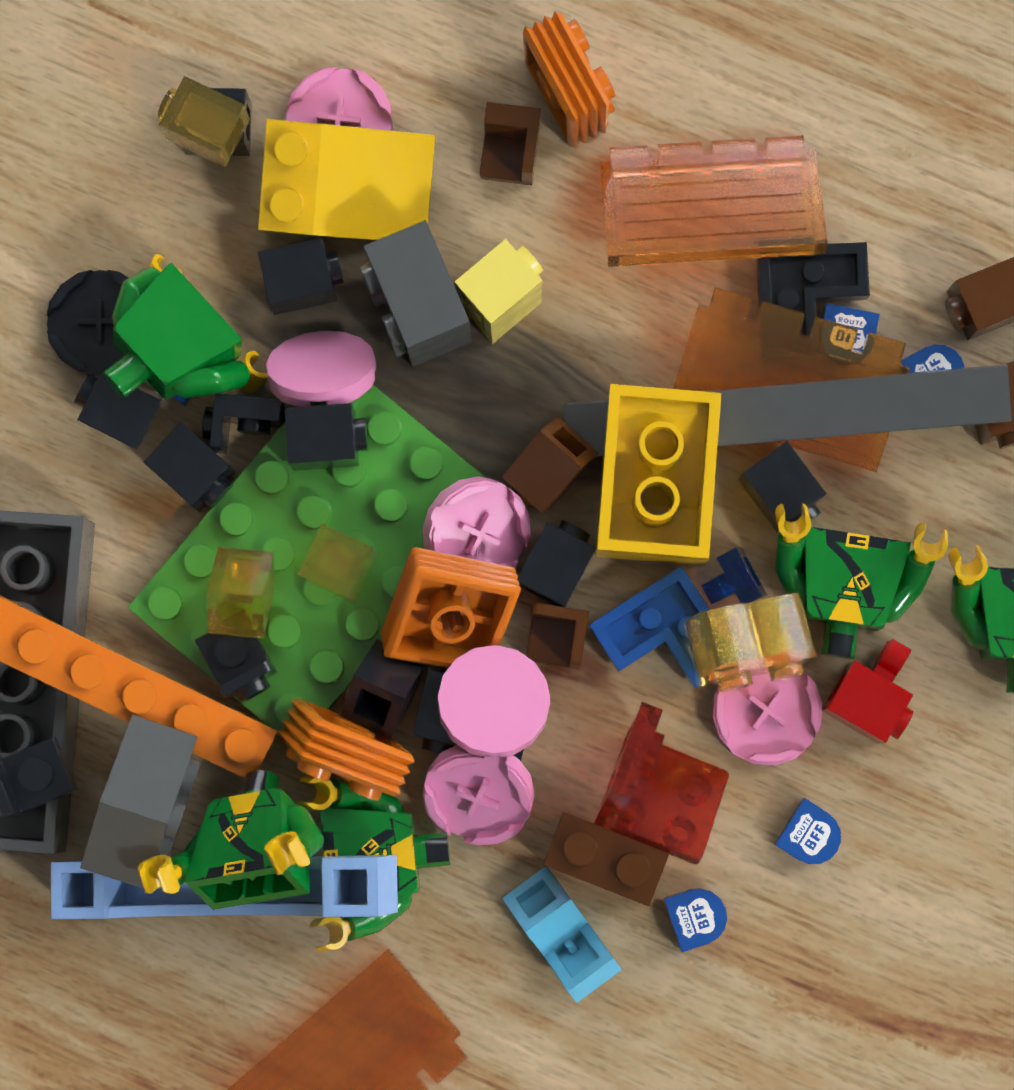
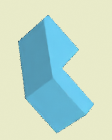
[502,866,622,1003]

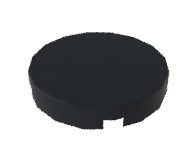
[46,269,129,377]

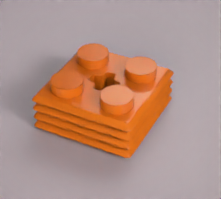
[523,11,615,148]
[380,547,521,669]
[278,698,415,801]

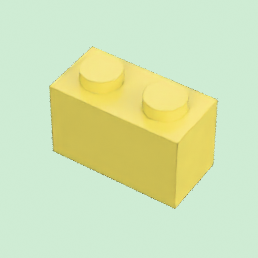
[454,239,543,344]

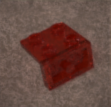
[594,702,729,865]

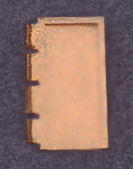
[600,135,828,267]
[673,287,910,473]
[227,948,467,1090]

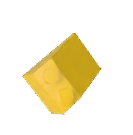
[258,119,436,240]
[595,384,721,566]

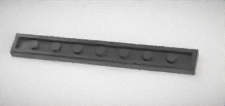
[563,364,1012,457]

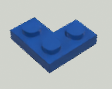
[589,566,742,689]

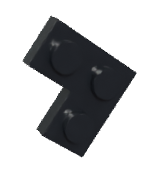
[756,242,870,358]

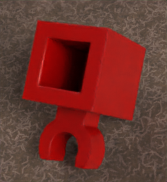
[822,639,914,744]

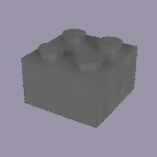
[360,220,472,367]
[80,715,201,889]

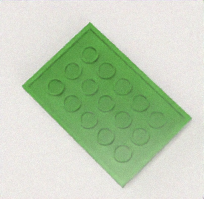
[127,385,486,735]

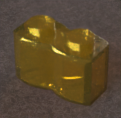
[685,593,817,693]

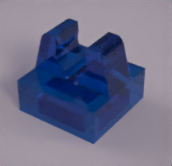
[701,547,768,607]

